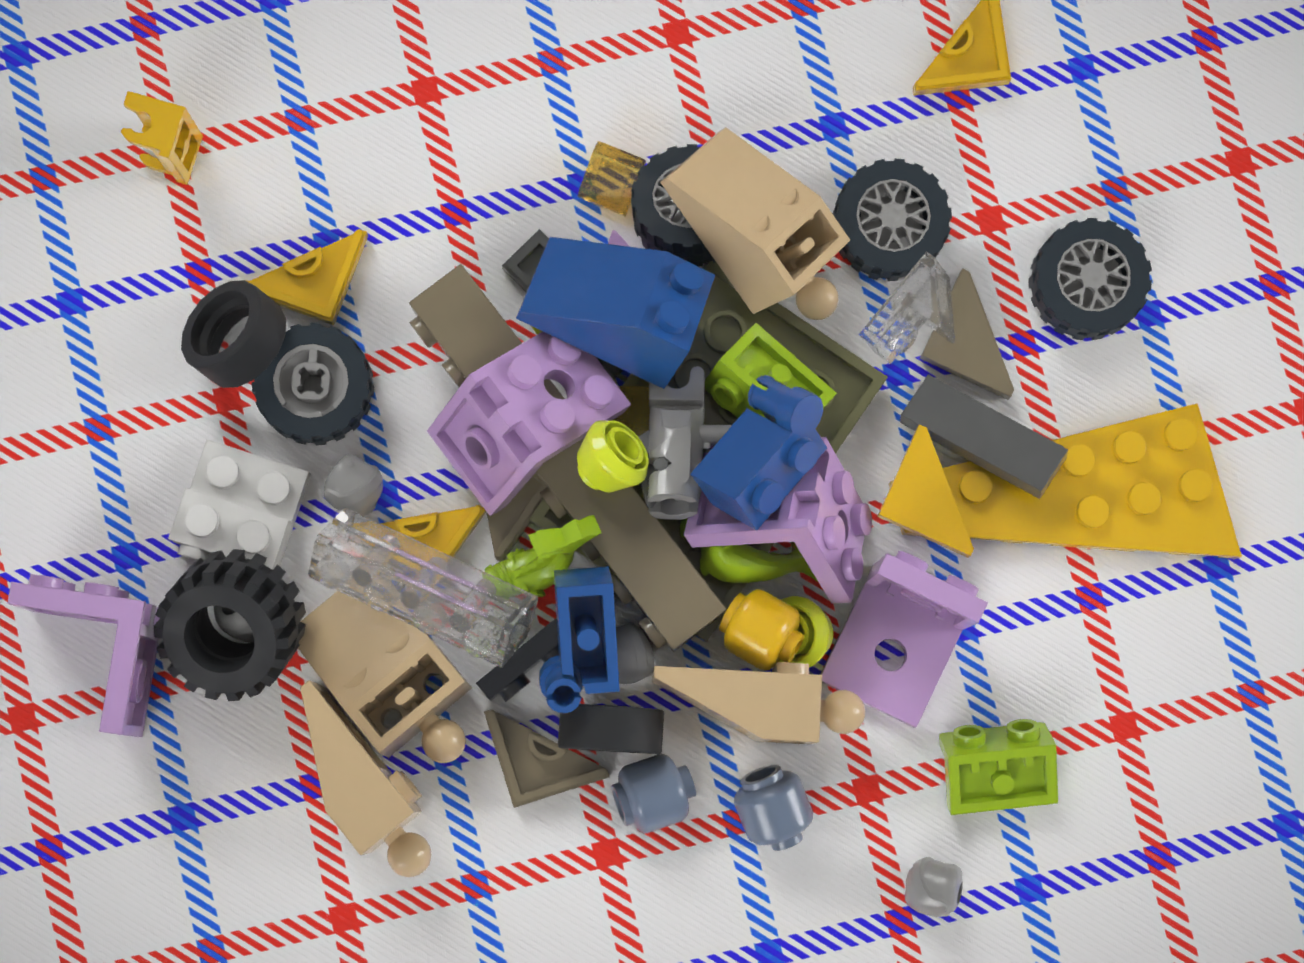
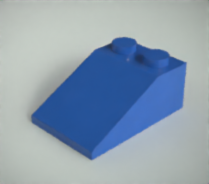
[516,237,715,389]

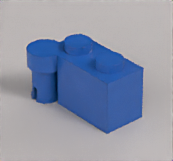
[690,375,827,531]
[539,566,620,713]

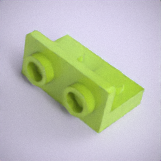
[705,323,837,418]
[939,719,1058,815]

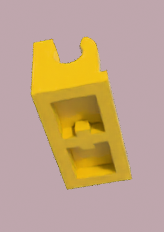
[121,91,203,185]

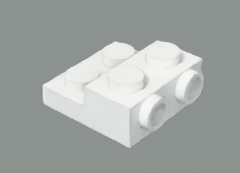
[168,439,311,570]

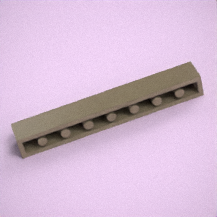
[409,264,727,653]

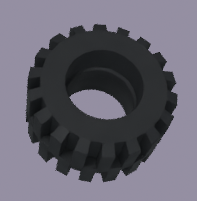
[154,549,306,701]

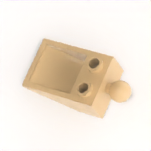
[660,127,850,320]
[298,564,472,763]
[652,662,865,745]
[300,680,432,877]

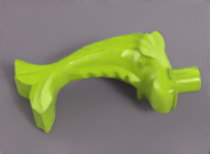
[481,515,602,605]
[680,518,818,583]

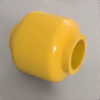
[719,589,805,670]

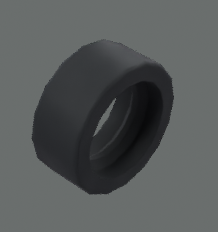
[181,280,286,388]
[558,704,664,754]

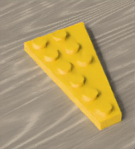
[888,403,1242,559]

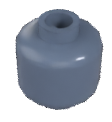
[611,754,696,834]
[734,765,813,851]

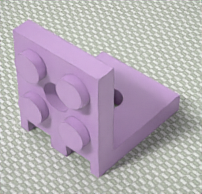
[427,332,631,516]
[684,437,872,603]
[820,551,988,728]
[7,574,160,737]

